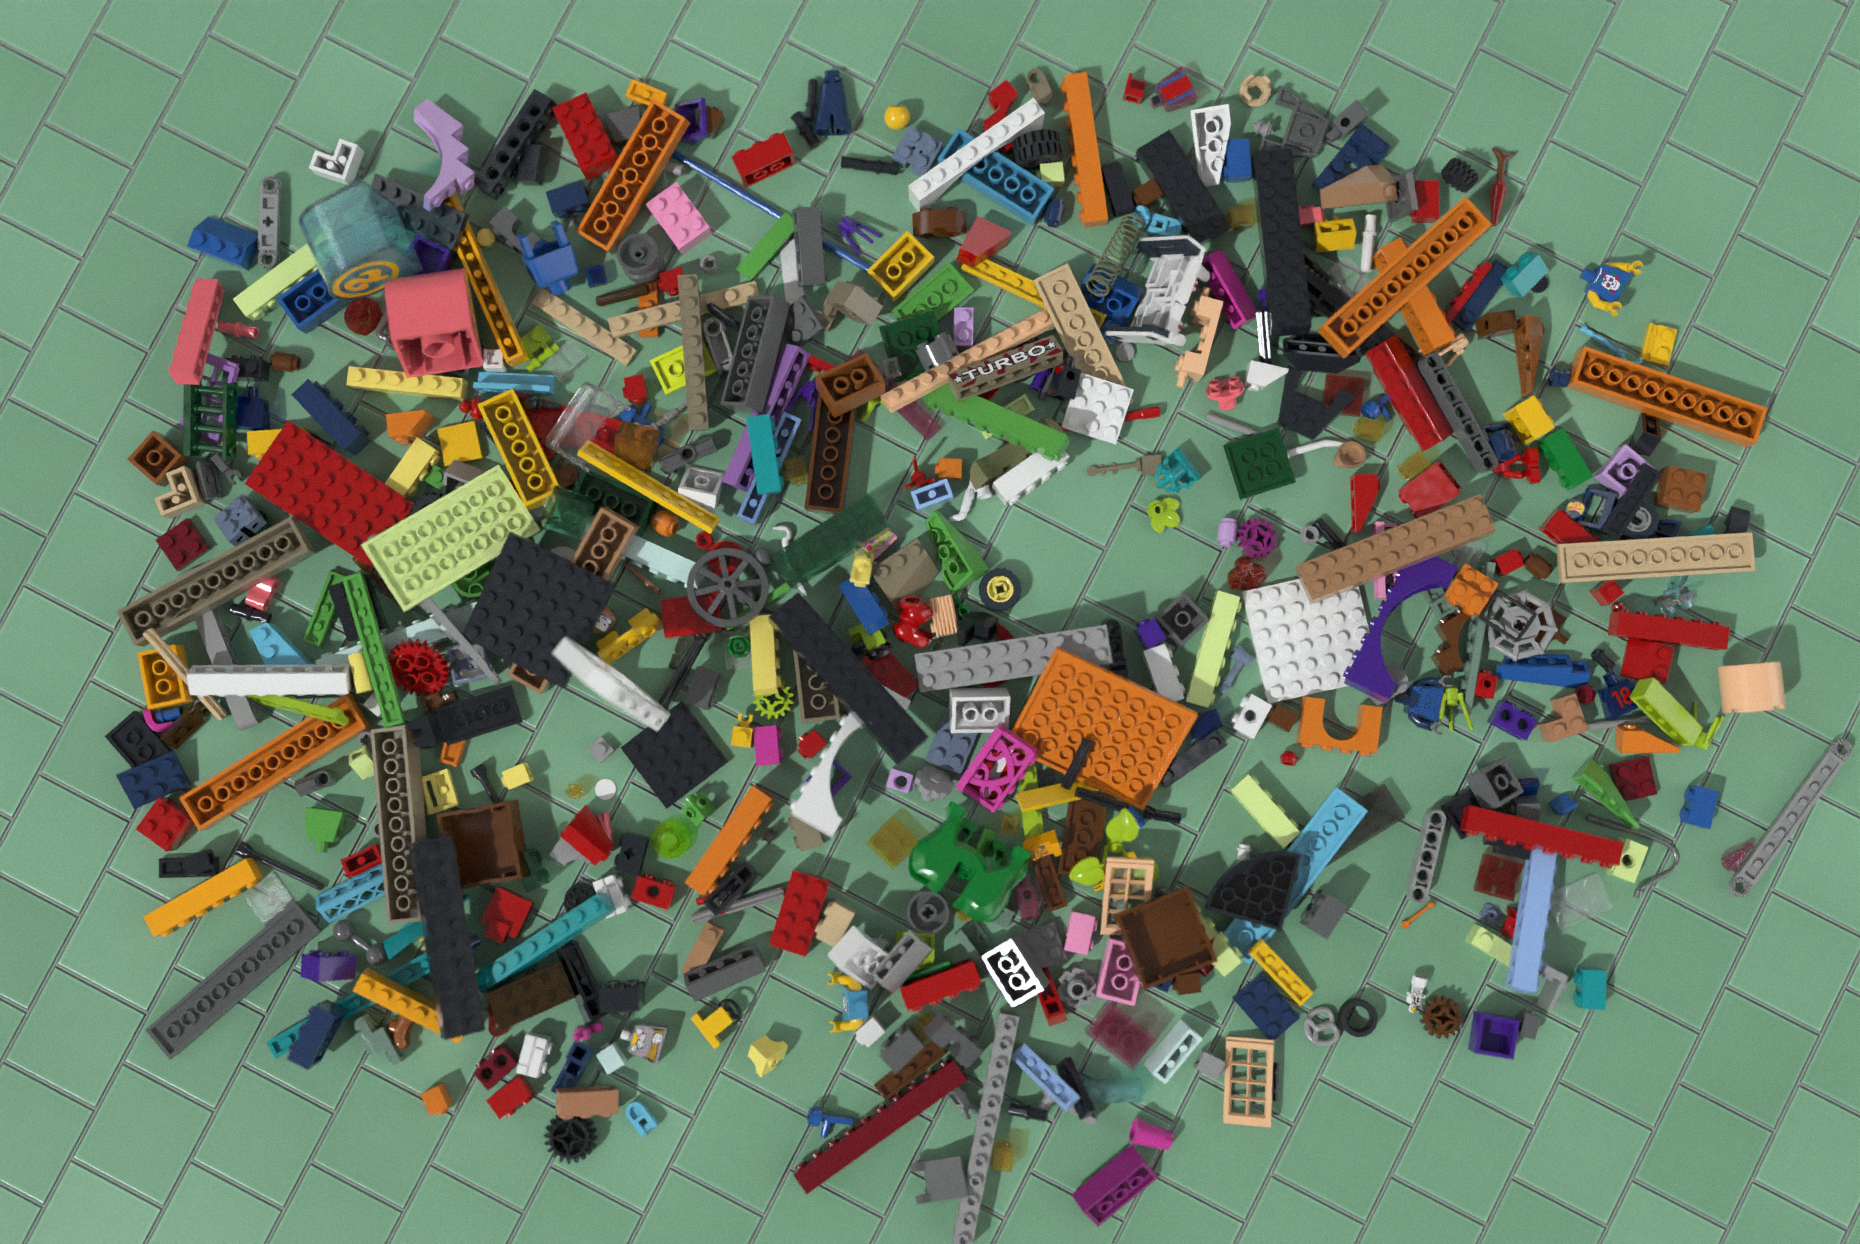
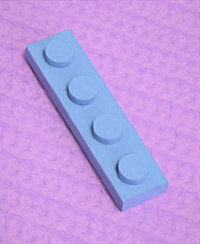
[1011,1043,1080,1112]

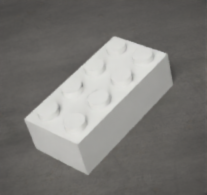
[992,451,1069,506]

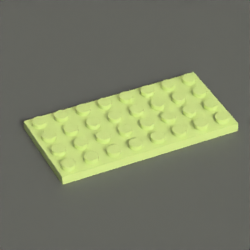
[361,465,541,612]

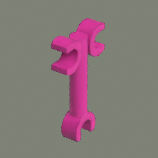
[573,1021,604,1042]

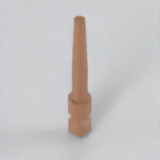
[624,563,661,594]

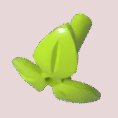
[859,396,889,422]

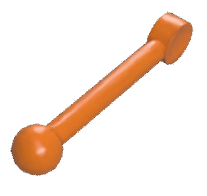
[1401,901,1435,928]

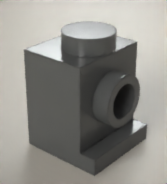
[1515,1007,1541,1040]

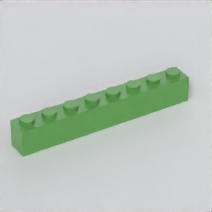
[923,383,1070,462]

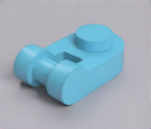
[1145,213,1182,237]
[626,1101,659,1137]

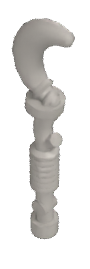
[634,399,687,446]

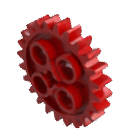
[388,638,451,696]

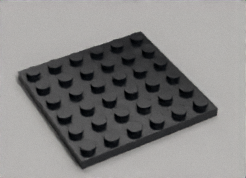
[462,532,616,689]

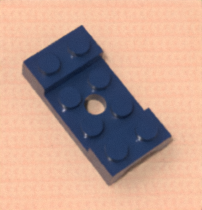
[1312,124,1392,208]

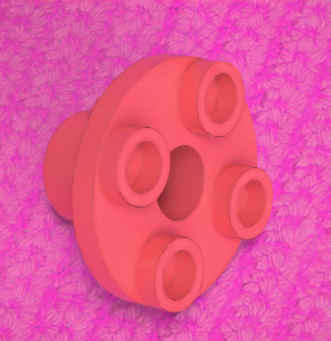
[1206,376,1245,411]

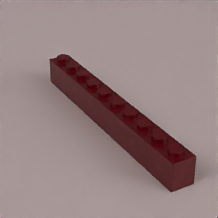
[793,1057,967,1194]

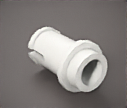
[1236,843,1252,864]

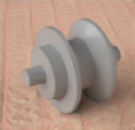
[1252,118,1274,138]

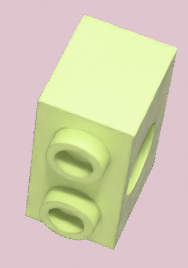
[1606,837,1648,884]

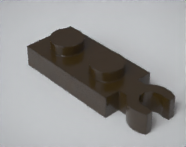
[160,701,211,750]

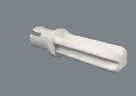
[1360,215,1377,273]

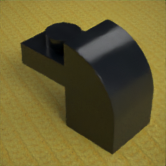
[957,612,999,647]

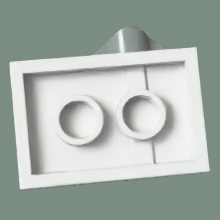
[827,925,890,990]

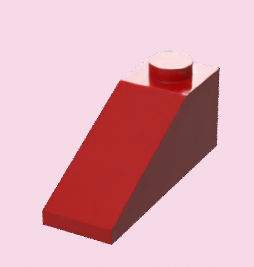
[1350,474,1380,534]
[1037,966,1067,1027]

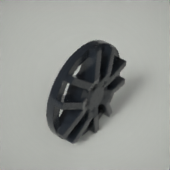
[564,883,596,913]

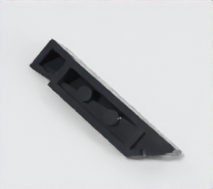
[555,940,608,1026]

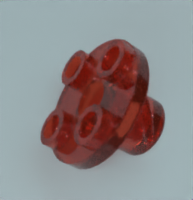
[344,297,383,336]
[1227,556,1266,590]

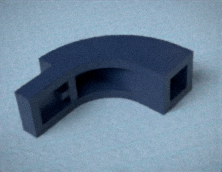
[551,1041,594,1094]

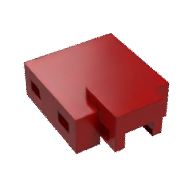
[481,886,535,944]

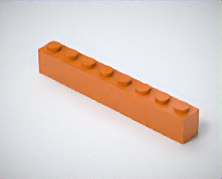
[1060,72,1108,228]

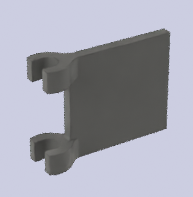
[910,1156,969,1204]

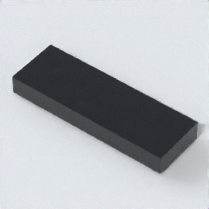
[159,857,219,878]

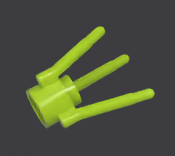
[1439,688,1473,731]
[1692,701,1724,750]

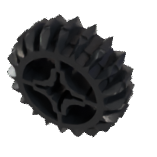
[544,1114,598,1164]

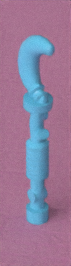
[1579,324,1643,365]

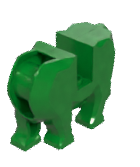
[908,801,1032,922]

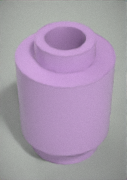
[1217,518,1238,547]

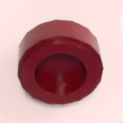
[1575,684,1596,705]

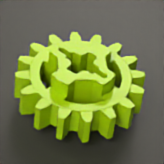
[752,681,794,719]

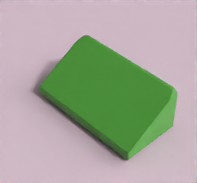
[975,827,997,857]

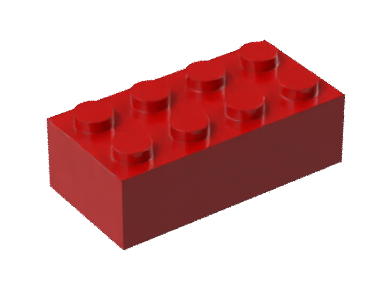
[552,92,618,180]
[769,868,831,957]
[900,957,982,1012]

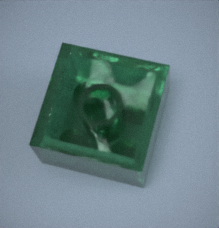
[540,485,595,540]

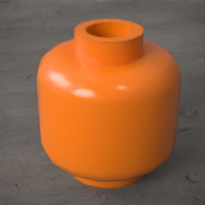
[650,509,680,537]

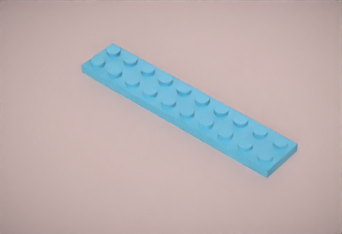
[1223,787,1368,965]

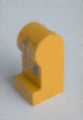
[1022,829,1062,861]

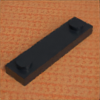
[1600,463,1662,540]
[1160,729,1228,789]

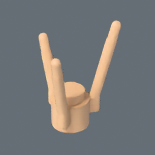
[1417,333,1469,367]

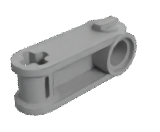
[702,318,733,376]

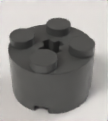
[915,331,960,372]

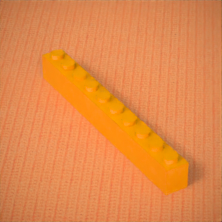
[442,192,530,368]

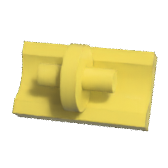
[850,551,874,587]

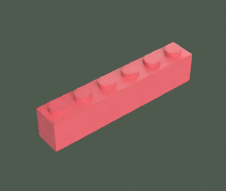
[169,279,225,385]

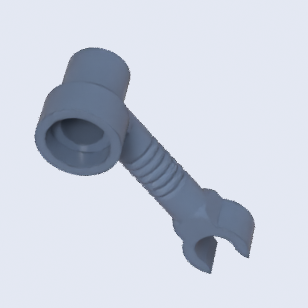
[1216,644,1253,695]

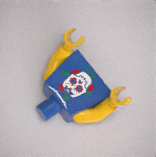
[1579,261,1644,316]

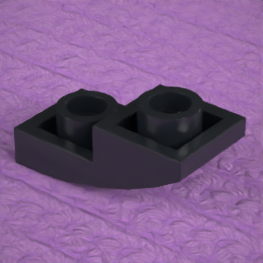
[1724,506,1750,534]

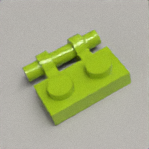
[521,324,560,372]

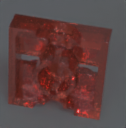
[1473,853,1523,902]

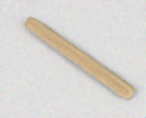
[143,628,227,721]

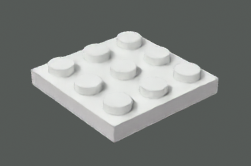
[1061,373,1134,445]

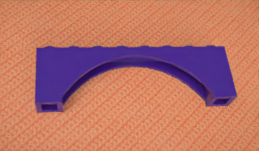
[1343,557,1458,704]

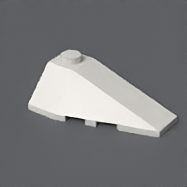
[1190,104,1231,187]

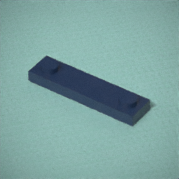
[1452,259,1508,333]

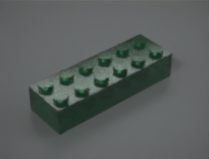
[771,494,892,590]

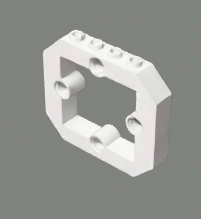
[552,637,671,731]

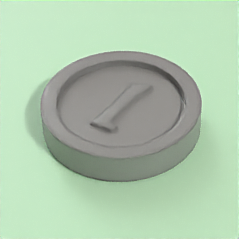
[1115,343,1134,362]

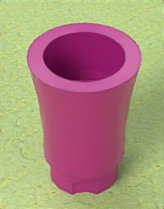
[1129,1117,1173,1150]

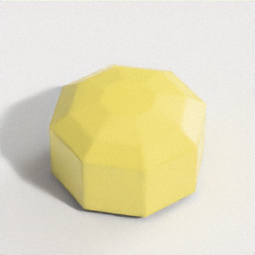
[477,228,496,248]

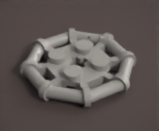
[1485,589,1558,662]

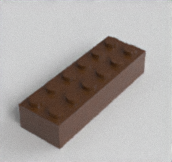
[804,395,857,516]

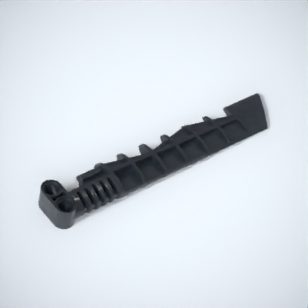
[1305,264,1442,411]

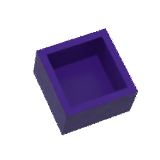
[399,234,456,276]
[1468,1010,1520,1060]

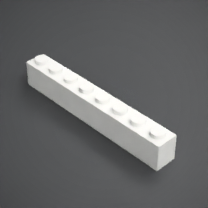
[186,664,353,697]

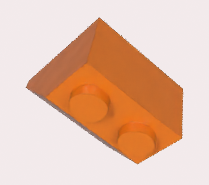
[386,410,435,446]

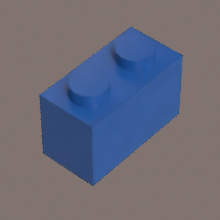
[1222,138,1252,183]
[1679,785,1719,829]

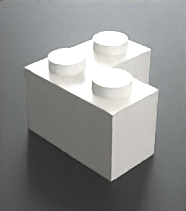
[309,139,364,187]

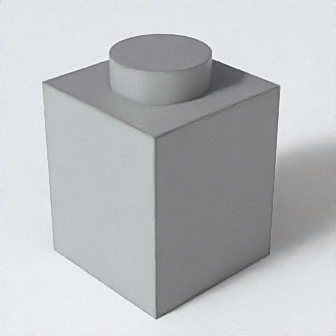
[1193,1049,1226,1080]

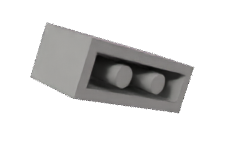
[871,930,932,994]

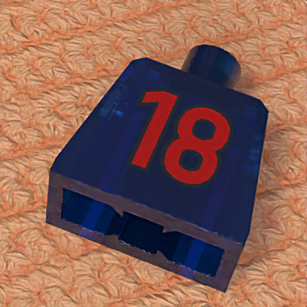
[1598,671,1639,720]

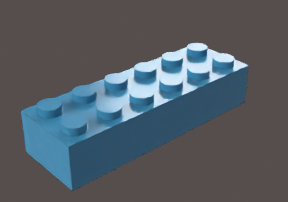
[938,128,1054,226]

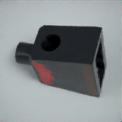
[1046,355,1081,401]

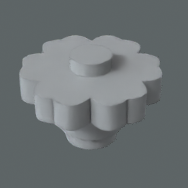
[914,766,954,802]
[1056,967,1096,1008]

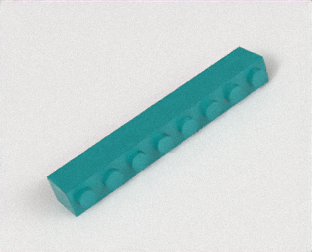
[476,893,616,993]

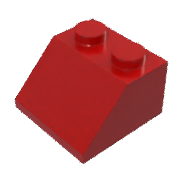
[1620,639,1674,685]

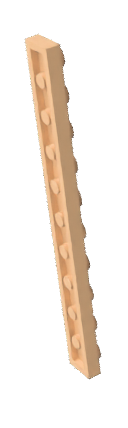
[881,309,1054,413]

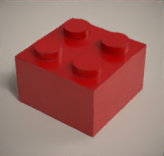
[136,797,195,852]

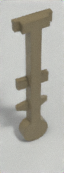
[1087,458,1141,476]

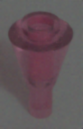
[1721,841,1754,872]

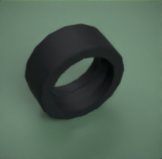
[1338,998,1378,1037]

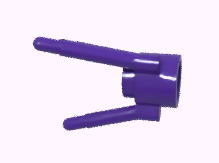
[838,215,882,255]
[784,381,819,431]

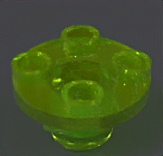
[652,820,691,859]

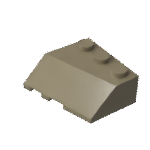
[871,539,938,616]

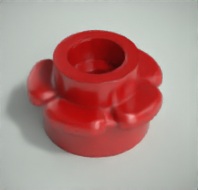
[695,531,714,550]
[1280,751,1299,766]

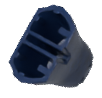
[814,70,852,136]

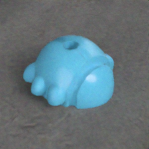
[1133,205,1151,228]

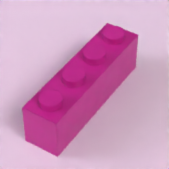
[1201,250,1257,330]

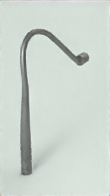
[1586,814,1678,899]

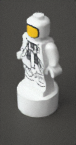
[1406,974,1428,1013]

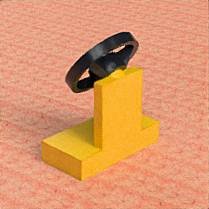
[690,998,742,1049]

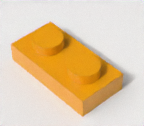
[625,79,668,107]

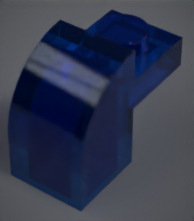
[1191,709,1224,739]

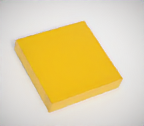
[437,421,484,467]

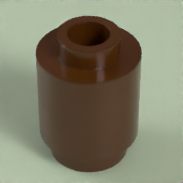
[270,351,301,373]
[1523,552,1553,580]

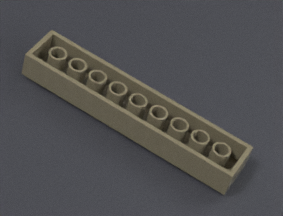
[116,517,316,647]
[370,725,427,924]

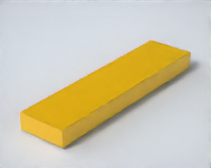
[1016,780,1096,812]
[1248,939,1314,1006]

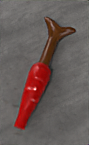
[1490,147,1516,226]

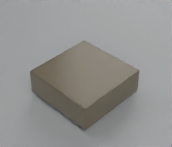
[1141,455,1162,475]

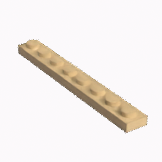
[608,281,759,338]

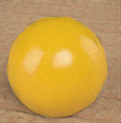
[884,105,910,130]

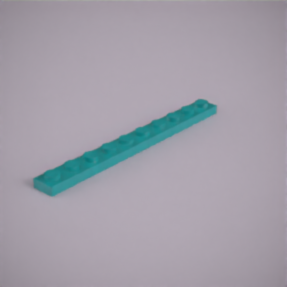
[266,953,430,1059]

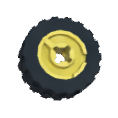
[979,568,1021,611]

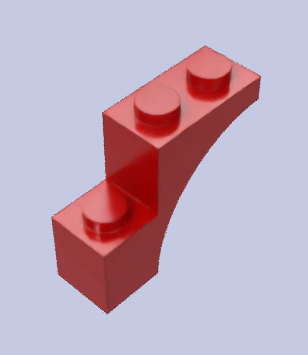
[982,79,1018,156]

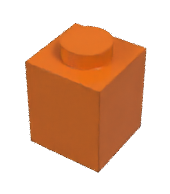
[935,458,962,481]
[421,1082,453,1116]

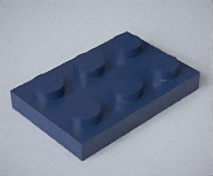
[116,750,191,809]
[1232,972,1300,1040]

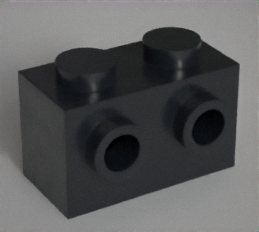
[223,355,270,382]

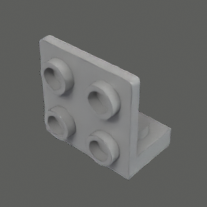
[1535,964,1568,1011]

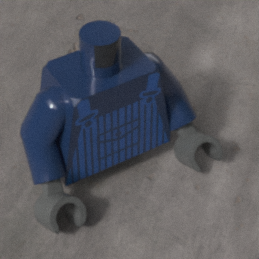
[1395,675,1453,735]

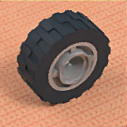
[1620,501,1659,540]

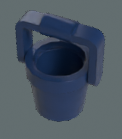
[1481,423,1517,461]

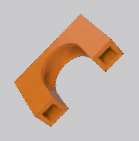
[1296,696,1383,757]

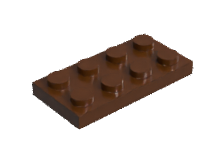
[1057,799,1107,875]

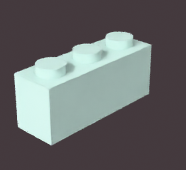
[1144,1019,1202,1084]

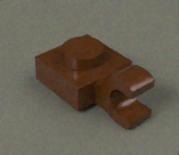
[420,690,458,714]

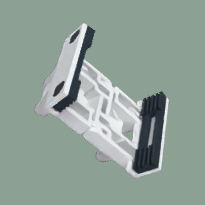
[1105,235,1210,346]

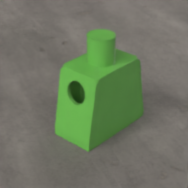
[305,807,348,853]

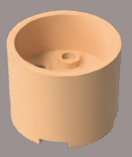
[1717,662,1786,713]

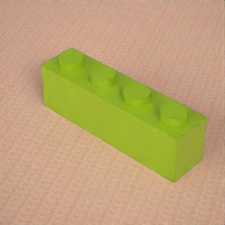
[1629,678,1703,747]

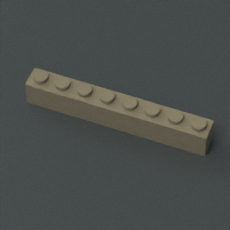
[677,274,710,431]

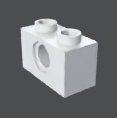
[1230,694,1272,739]

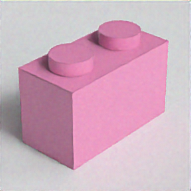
[1063,910,1098,955]

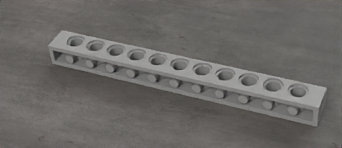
[951,1010,1019,1244]

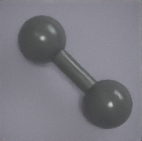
[736,547,774,606]
[333,919,388,965]

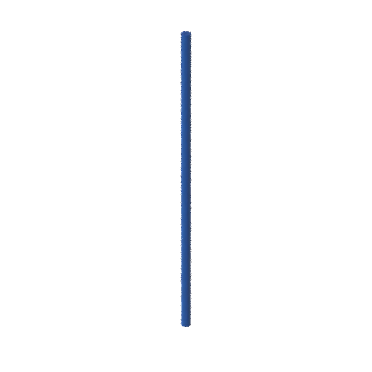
[671,150,871,272]

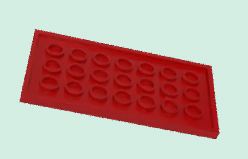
[245,420,415,569]

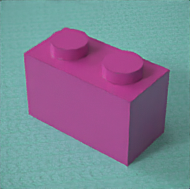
[753,725,784,766]

